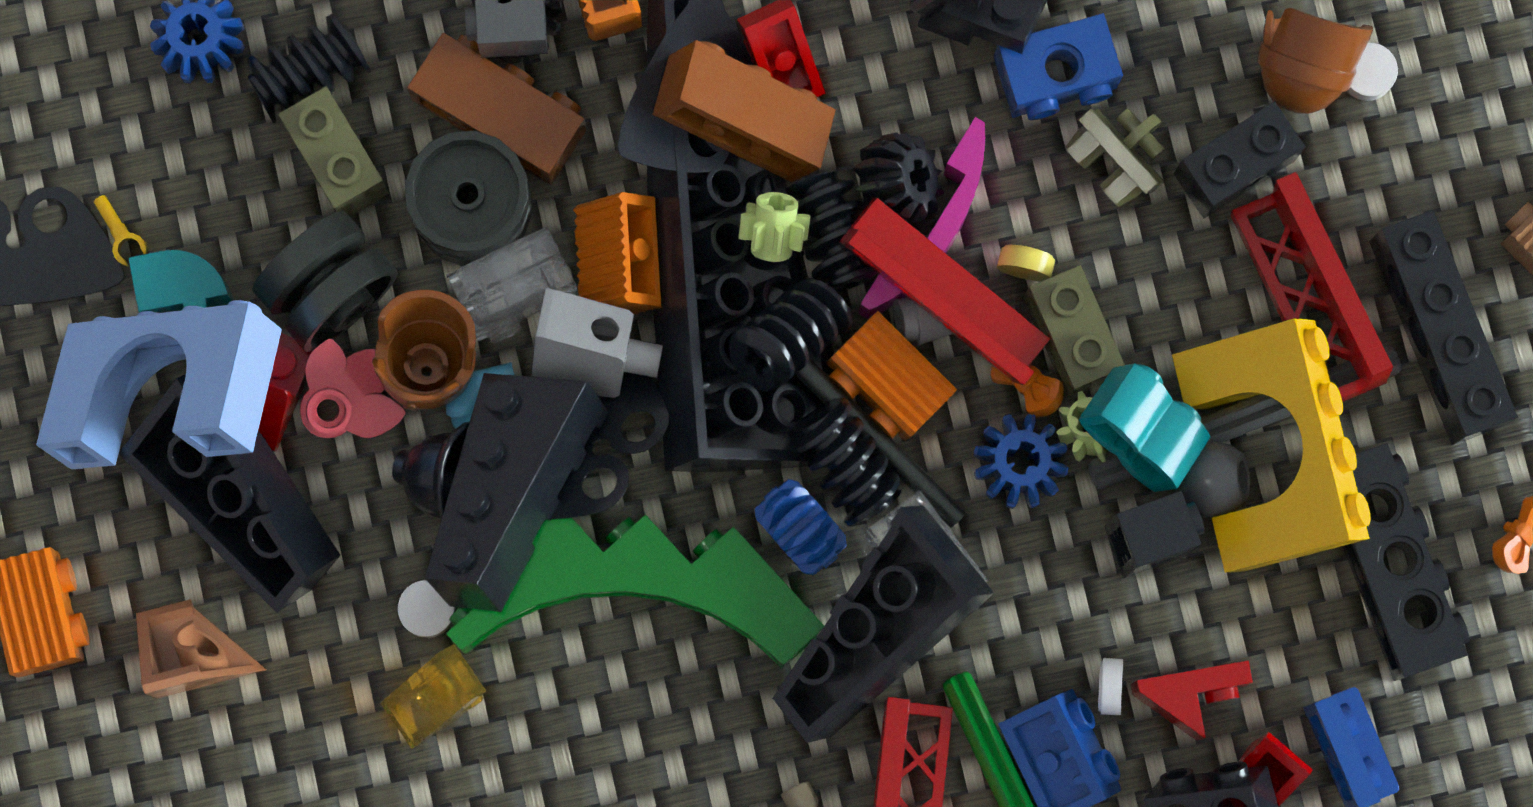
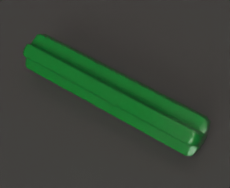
[943,671,1034,807]

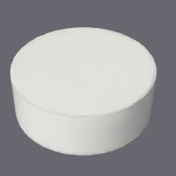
[1347,43,1398,101]
[398,580,456,638]
[1098,658,1123,715]

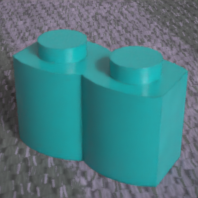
[1079,363,1211,492]

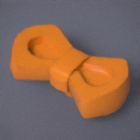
[990,363,1064,418]
[1492,496,1533,574]

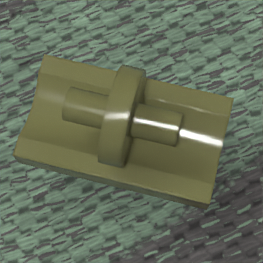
[1065,108,1165,207]

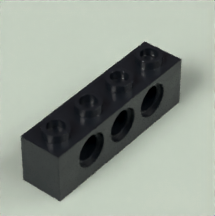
[1369,210,1518,446]
[1343,443,1470,681]

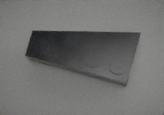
[119,374,340,613]

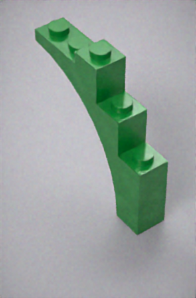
[446,514,824,669]

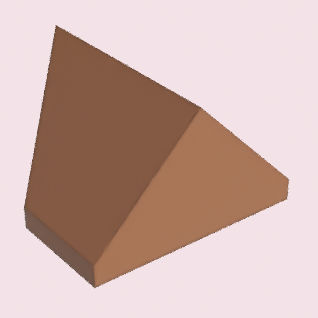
[136,599,267,699]

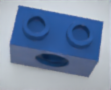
[993,13,1123,120]

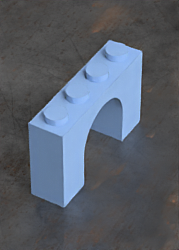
[36,300,282,470]

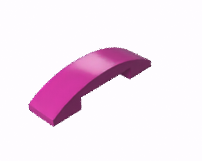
[858,117,985,319]

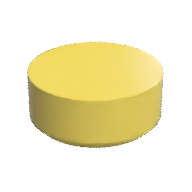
[997,245,1055,281]

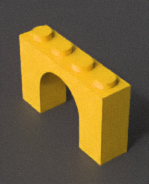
[1172,318,1371,573]

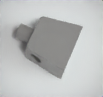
[531,288,663,398]

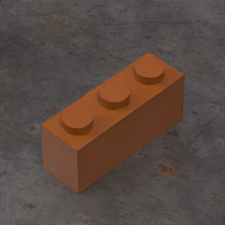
[407,33,586,185]
[652,40,836,182]

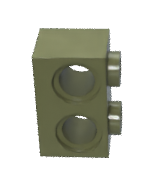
[278,86,389,216]
[1024,265,1125,399]

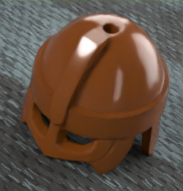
[1257,8,1373,114]
[372,290,476,411]

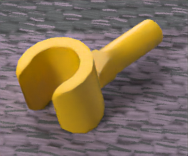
[94,195,148,267]

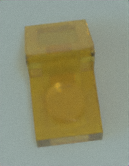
[381,644,486,749]

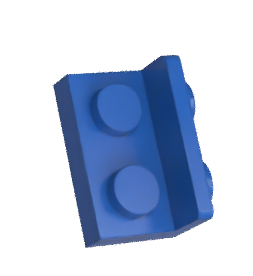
[1303,687,1399,807]
[998,689,1121,807]

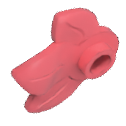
[300,338,406,438]

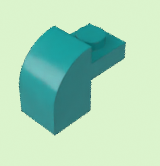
[129,250,234,313]

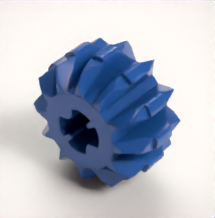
[150,0,245,83]
[973,414,1068,509]
[755,479,847,576]

